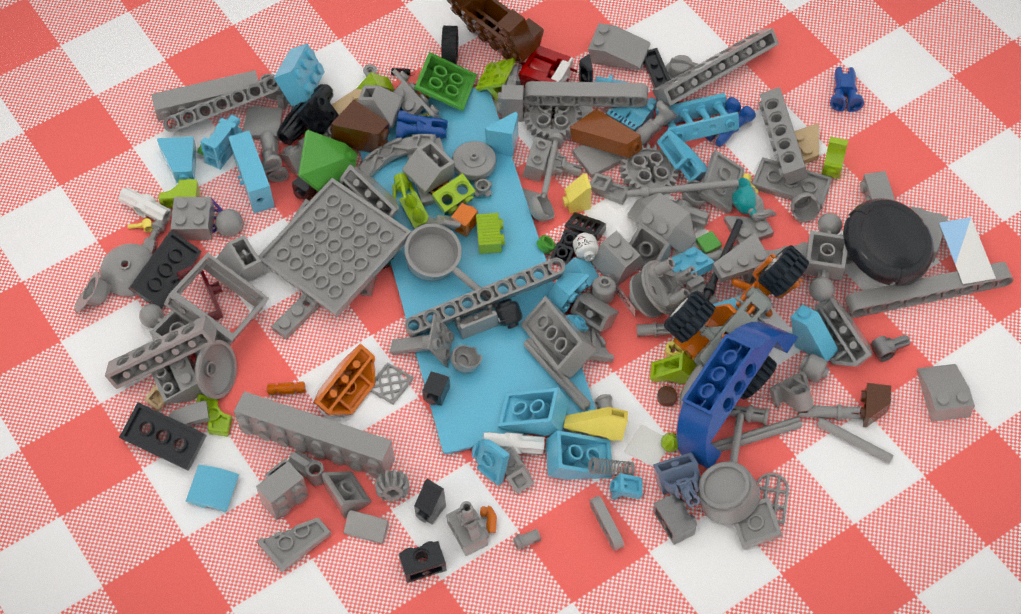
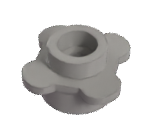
[474,179,492,197]

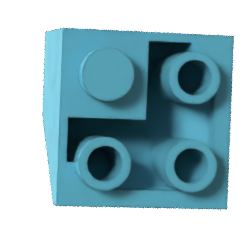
[548,272,590,314]

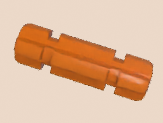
[267,381,306,395]

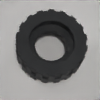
[441,25,459,65]

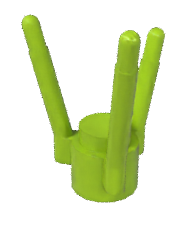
[392,173,415,199]

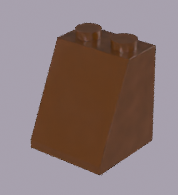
[331,100,389,153]

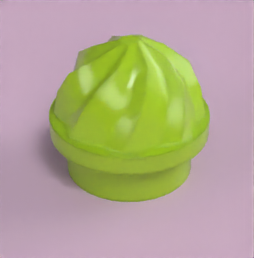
[661,432,679,452]

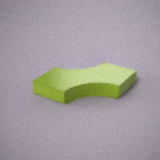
[196,394,233,437]

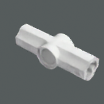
[118,187,172,224]
[483,432,544,454]

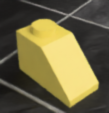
[562,173,591,214]

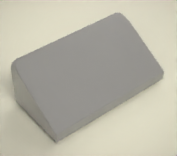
[343,510,389,544]

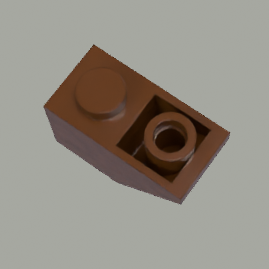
[860,383,891,428]

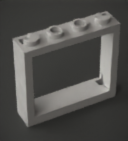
[164,252,269,346]

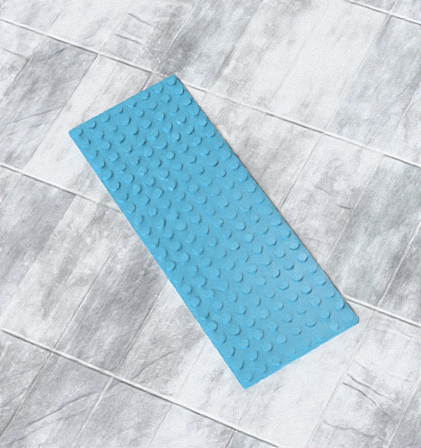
[359,87,596,455]

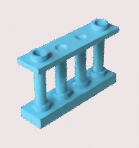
[656,93,739,142]

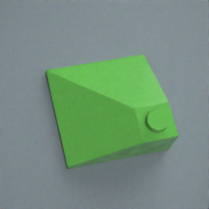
[414,52,477,112]
[298,130,358,192]

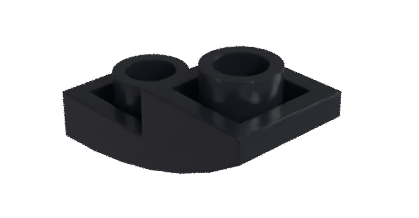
[550,229,579,265]

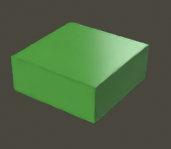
[696,231,722,254]

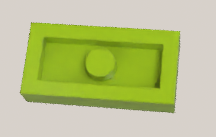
[399,191,429,229]

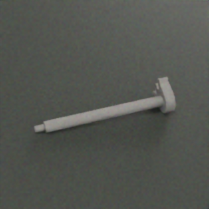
[541,132,564,200]

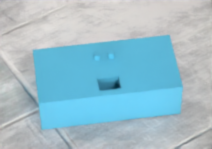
[228,131,275,214]

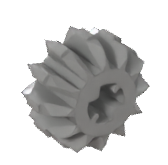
[375,469,410,502]

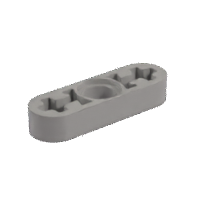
[589,496,624,551]

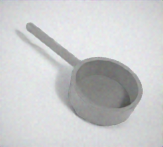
[405,223,498,308]
[697,413,760,524]

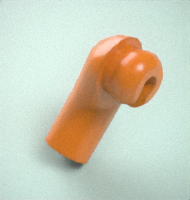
[480,506,497,533]

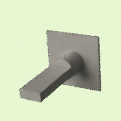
[390,314,454,367]

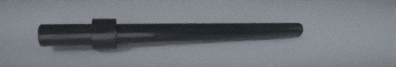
[703,219,743,300]

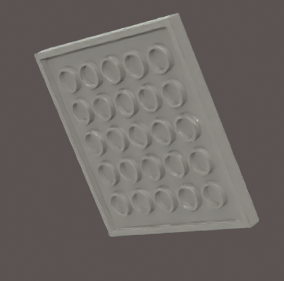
[258,178,412,318]

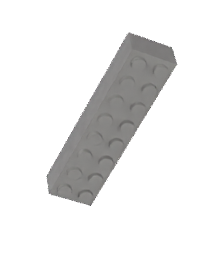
[234,391,395,478]

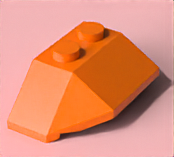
[313,343,375,416]

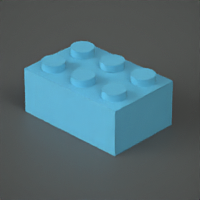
[274,43,325,106]

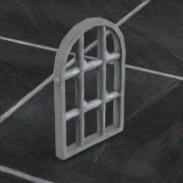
[757,473,789,525]

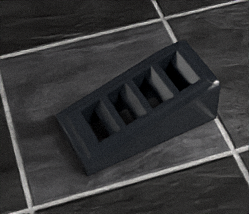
[565,212,606,242]

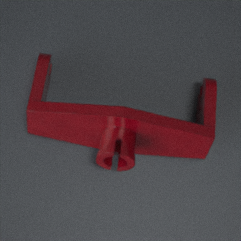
[177,264,223,320]

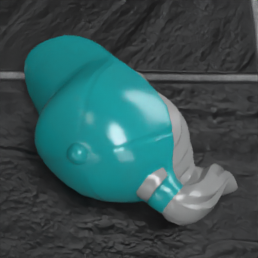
[732,178,777,221]

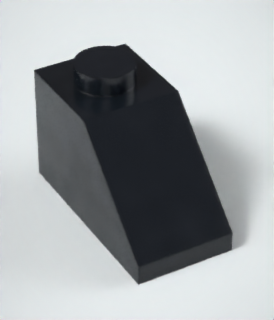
[414,478,446,525]

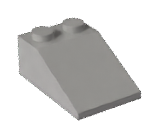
[588,23,651,70]
[917,364,975,422]

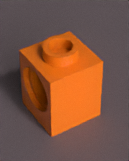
[451,203,478,237]

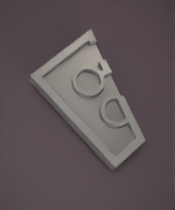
[712,233,769,283]
[256,518,331,572]

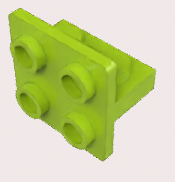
[475,58,516,101]

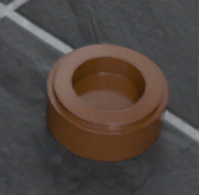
[657,386,677,407]

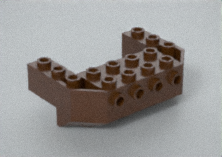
[446,0,544,63]

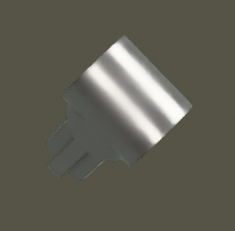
[870,335,911,362]

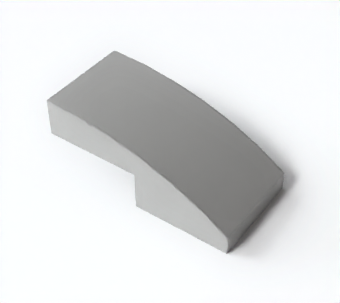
[590,173,630,205]
[427,214,461,230]
[169,400,210,427]
[505,446,534,494]

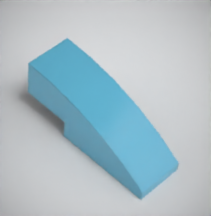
[657,130,707,181]

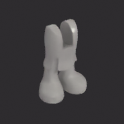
[636,100,677,146]
[260,130,289,182]

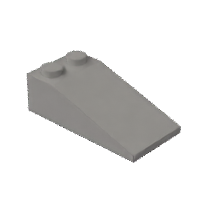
[520,296,597,378]

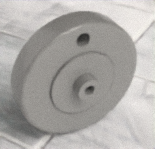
[452,141,496,181]

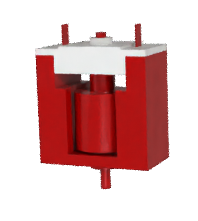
[518,46,577,88]

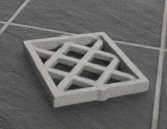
[370,362,414,405]

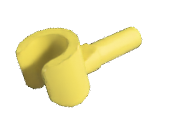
[127,218,153,233]

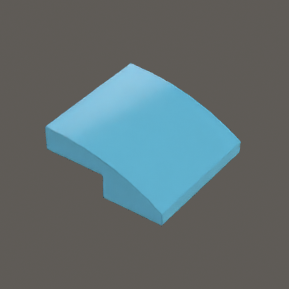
[185,465,239,512]

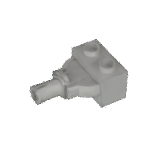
[498,65,524,122]
[522,136,583,182]
[446,501,489,556]

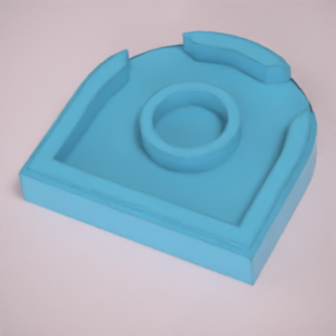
[472,439,510,486]

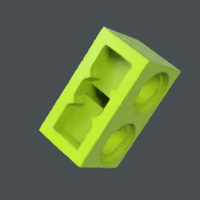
[432,173,475,215]

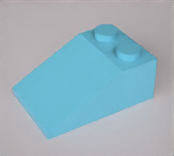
[498,387,569,436]
[546,430,613,480]

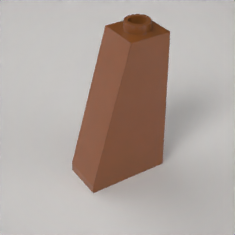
[570,109,643,158]

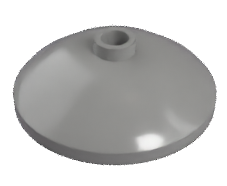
[100,243,152,297]
[195,340,237,399]

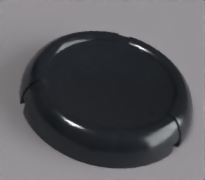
[843,198,934,286]

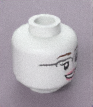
[573,233,599,261]

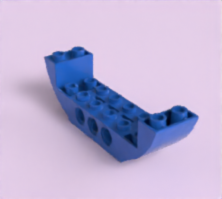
[677,321,798,469]

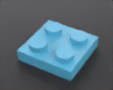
[671,246,715,284]

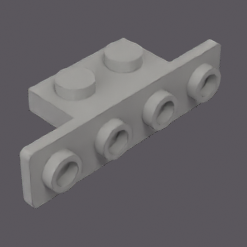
[393,69,442,119]

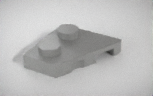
[724,216,774,245]
[582,323,614,363]

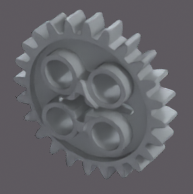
[524,105,582,141]
[619,144,679,196]

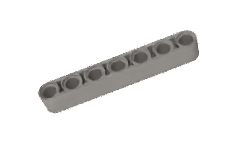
[163,76,280,132]
[524,81,648,107]

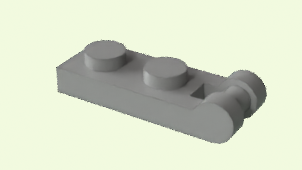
[271,293,320,340]

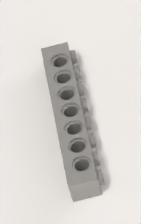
[653,28,779,106]

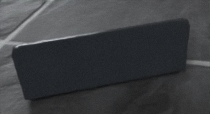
[579,54,593,82]

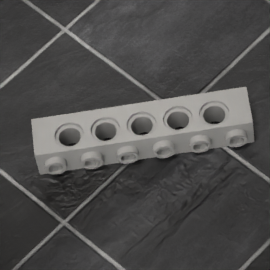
[758,87,809,185]
[105,315,217,389]

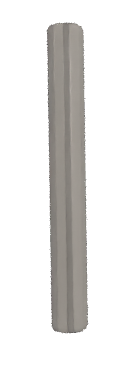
[524,338,591,411]
[711,417,802,452]

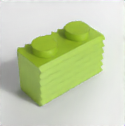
[476,212,505,254]

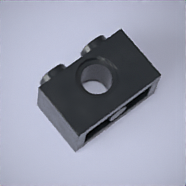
[398,541,447,583]

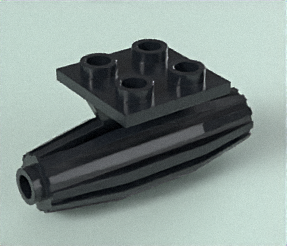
[277,84,339,145]

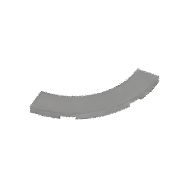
[356,134,437,177]

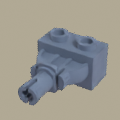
[653,452,701,507]

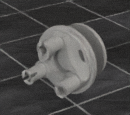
[629,257,697,318]

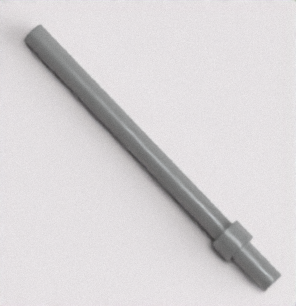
[627,179,739,198]

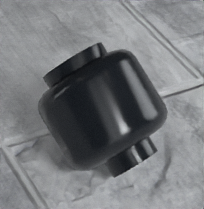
[495,299,523,329]

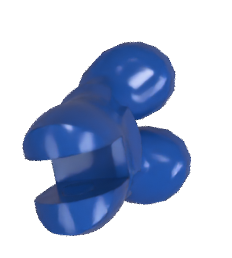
[830,67,864,112]
[705,97,756,148]
[396,110,448,139]

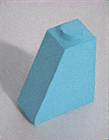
[157,136,197,183]
[790,304,838,362]

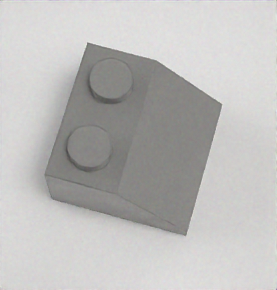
[591,230,644,286]

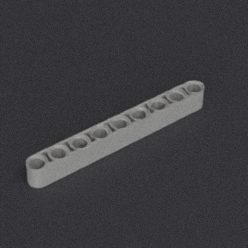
[405,258,565,337]
[845,262,1014,318]

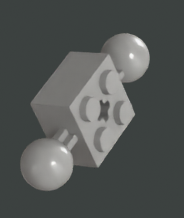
[803,213,847,301]
[139,304,200,359]

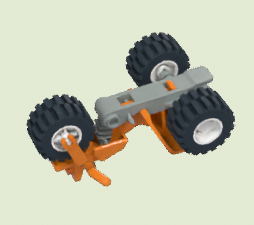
[664,245,809,400]

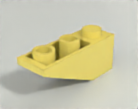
[563,407,628,441]

